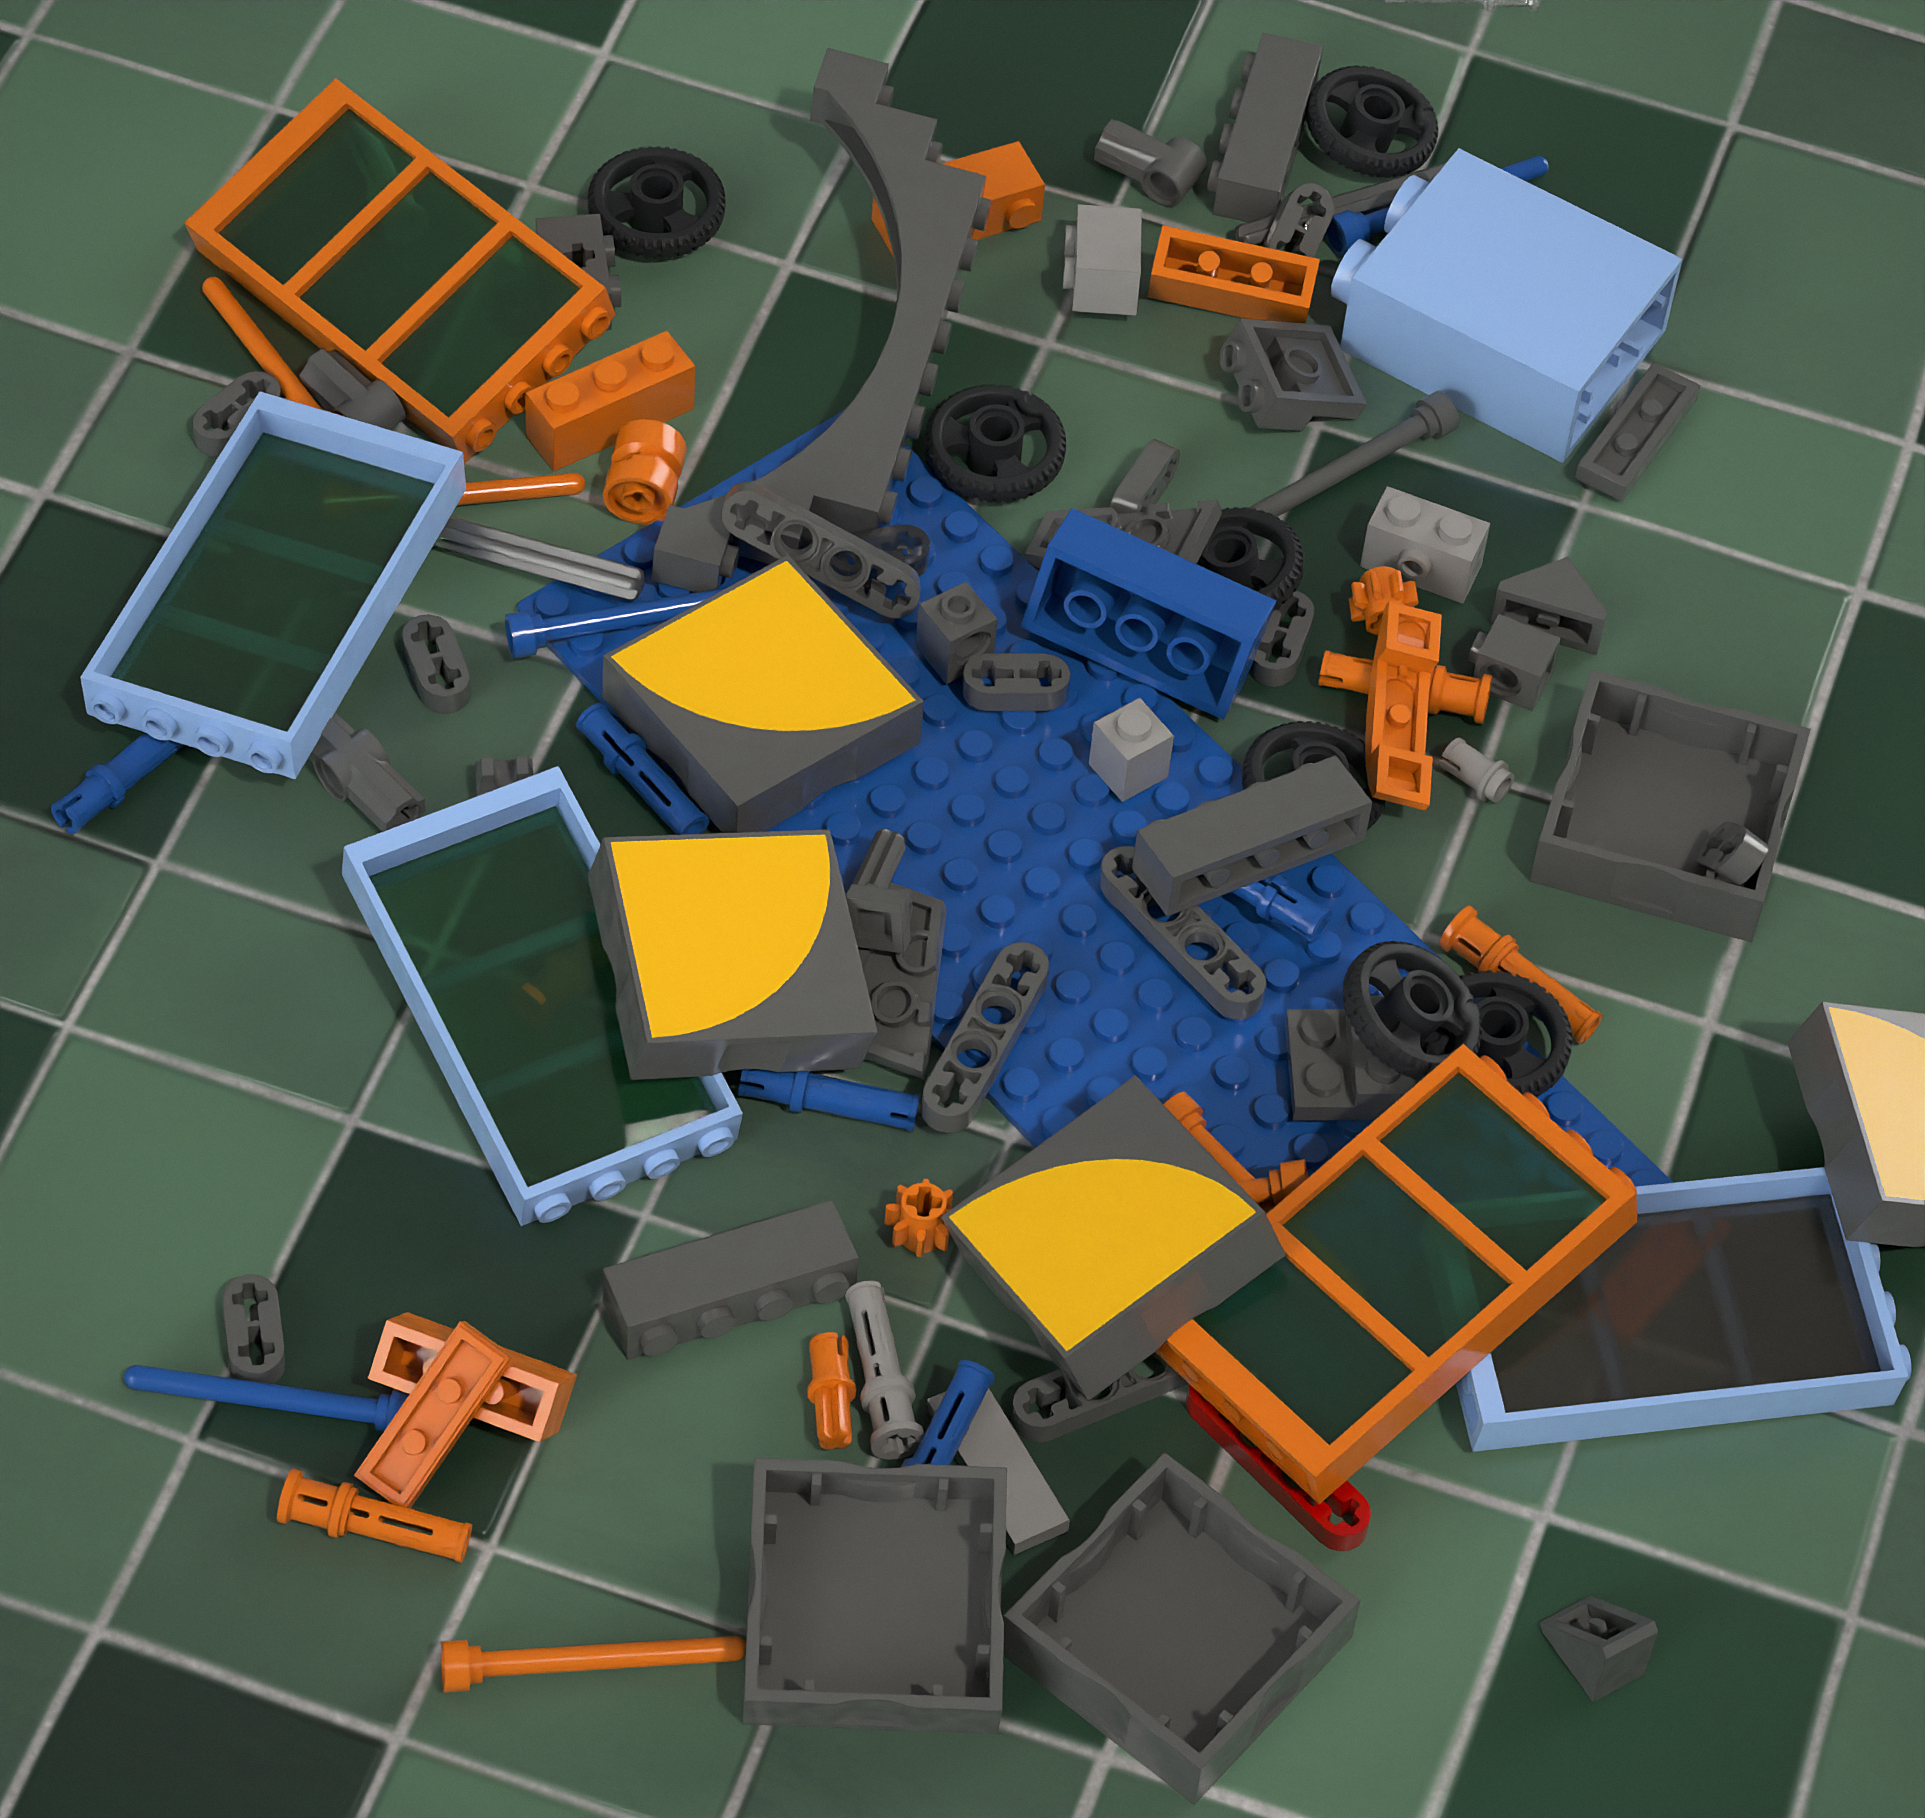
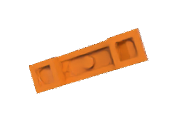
[1365,601,1442,811]

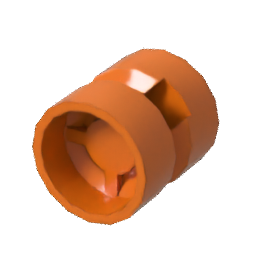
[602,419,687,525]

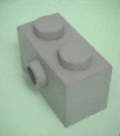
[1063,204,1142,316]
[1360,486,1490,604]

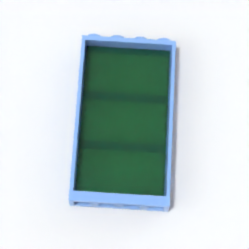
[80,392,466,779]
[342,766,743,1226]

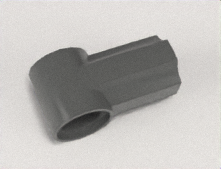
[1094,119,1207,207]
[299,348,406,430]

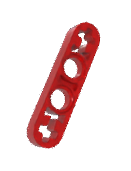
[1186,1384,1371,1551]

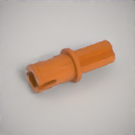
[807,1332,856,1451]

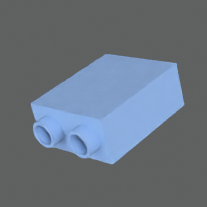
[1331,148,1682,463]

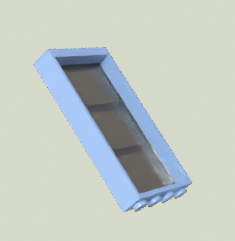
[1420,1167,1911,1452]

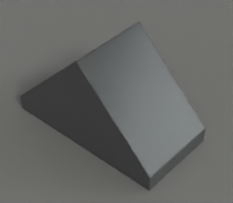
[1490,557,1608,655]
[1539,1595,1658,1702]

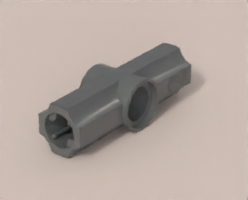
[279,693,426,832]

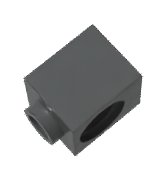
[916,582,997,684]
[1468,614,1561,712]

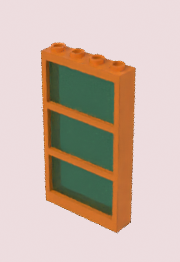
[184,78,616,464]
[1155,1044,1637,1504]

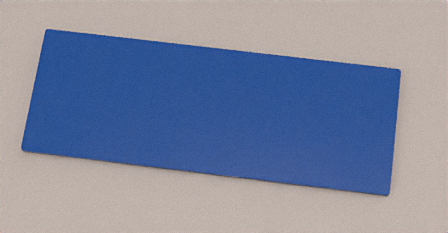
[518,410,1674,1445]

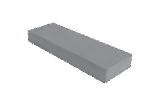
[926,1388,1070,1555]

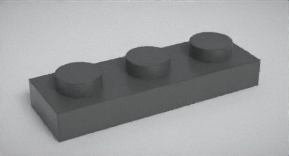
[1575,362,1701,502]

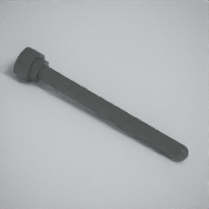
[1248,391,1460,517]

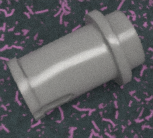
[1439,737,1514,803]

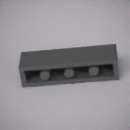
[1207,33,1323,222]
[1132,755,1372,916]
[603,1200,858,1360]

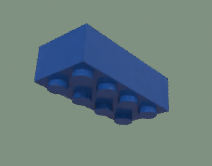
[1020,508,1277,720]

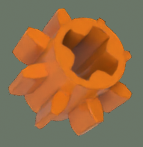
[1349,566,1419,635]
[884,1179,953,1257]

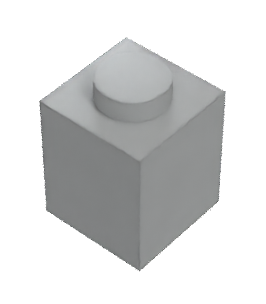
[1089,698,1174,802]

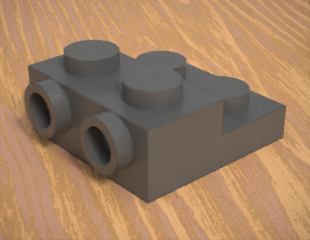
[1220,318,1367,431]
[1284,996,1420,1120]

